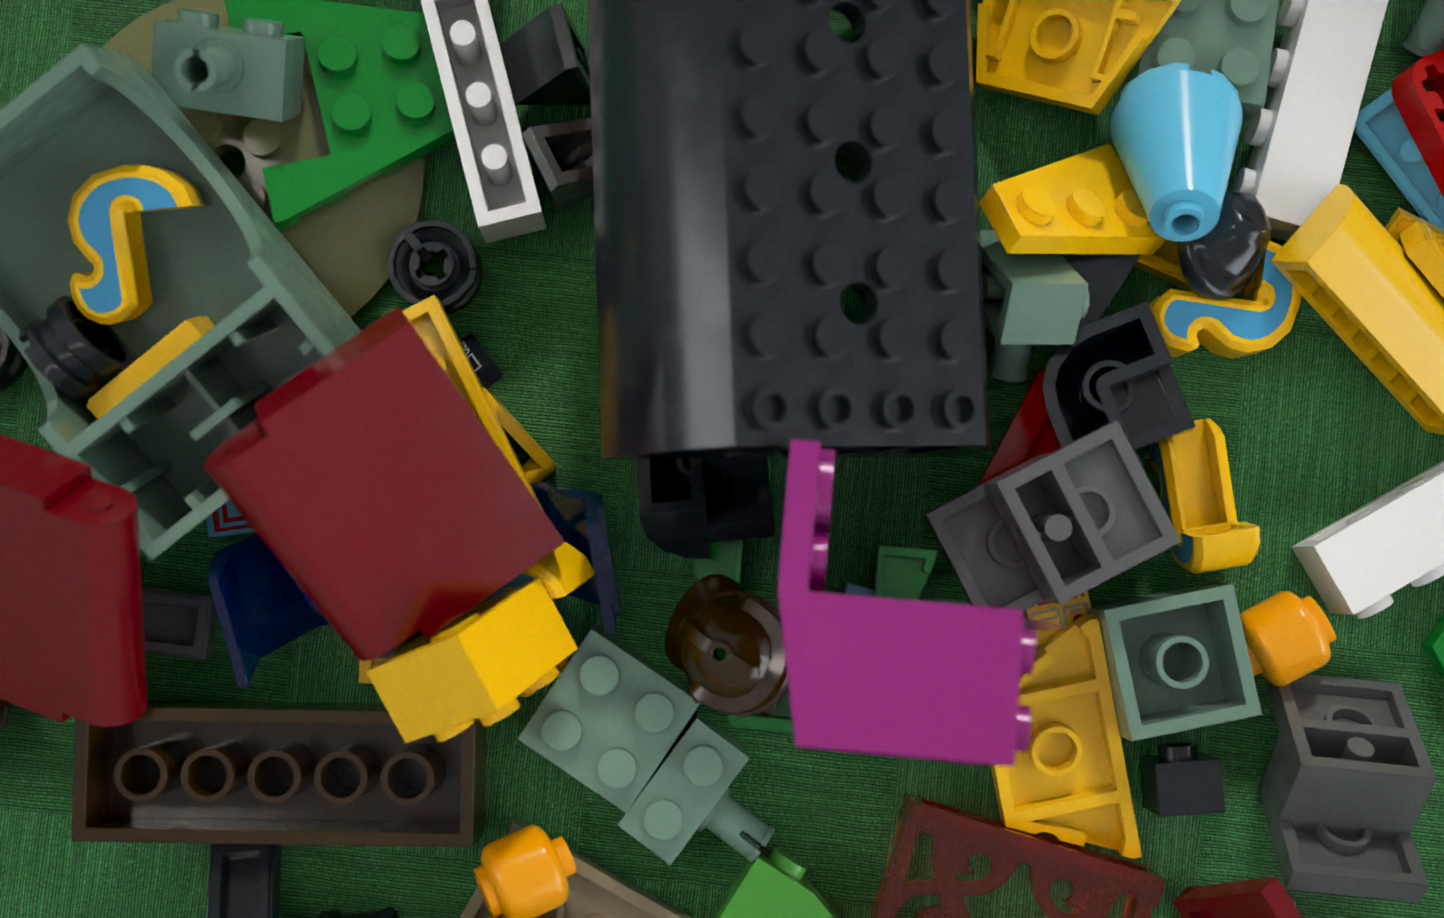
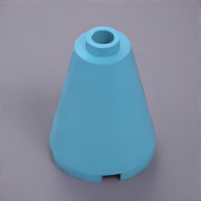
[1109,63,1243,242]

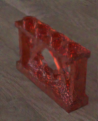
[870,792,1166,918]

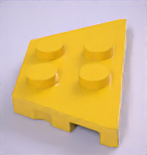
[990,613,1142,859]

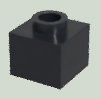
[1139,742,1225,817]

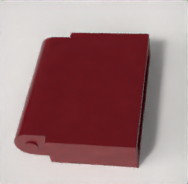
[204,307,565,661]
[0,434,148,727]

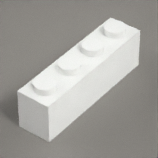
[421,0,547,243]
[1231,0,1389,241]
[1292,460,1444,619]

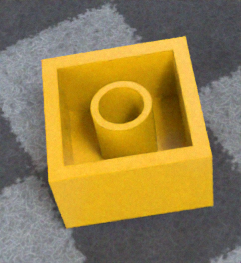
[366,577,578,744]

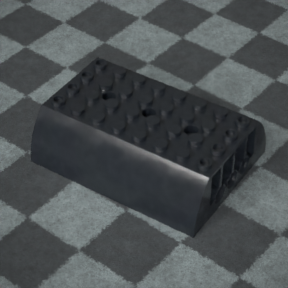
[588,0,990,459]

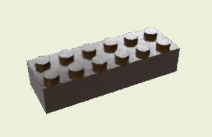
[71,700,487,847]

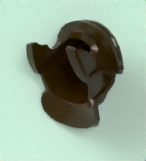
[665,575,789,716]

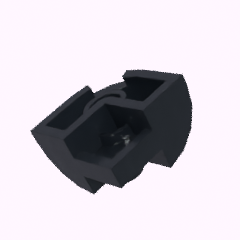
[1042,301,1196,451]
[637,458,775,559]

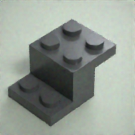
[923,420,1181,610]
[1259,674,1437,903]

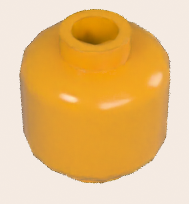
[1240,591,1337,687]
[473,824,577,918]

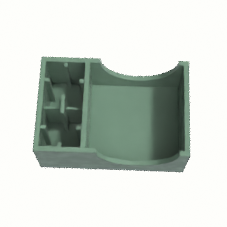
[0,43,361,561]

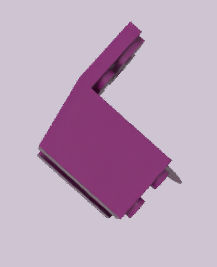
[778,439,1063,766]

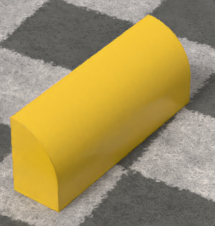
[1270,184,1444,435]

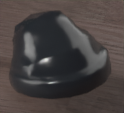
[1177,188,1272,300]

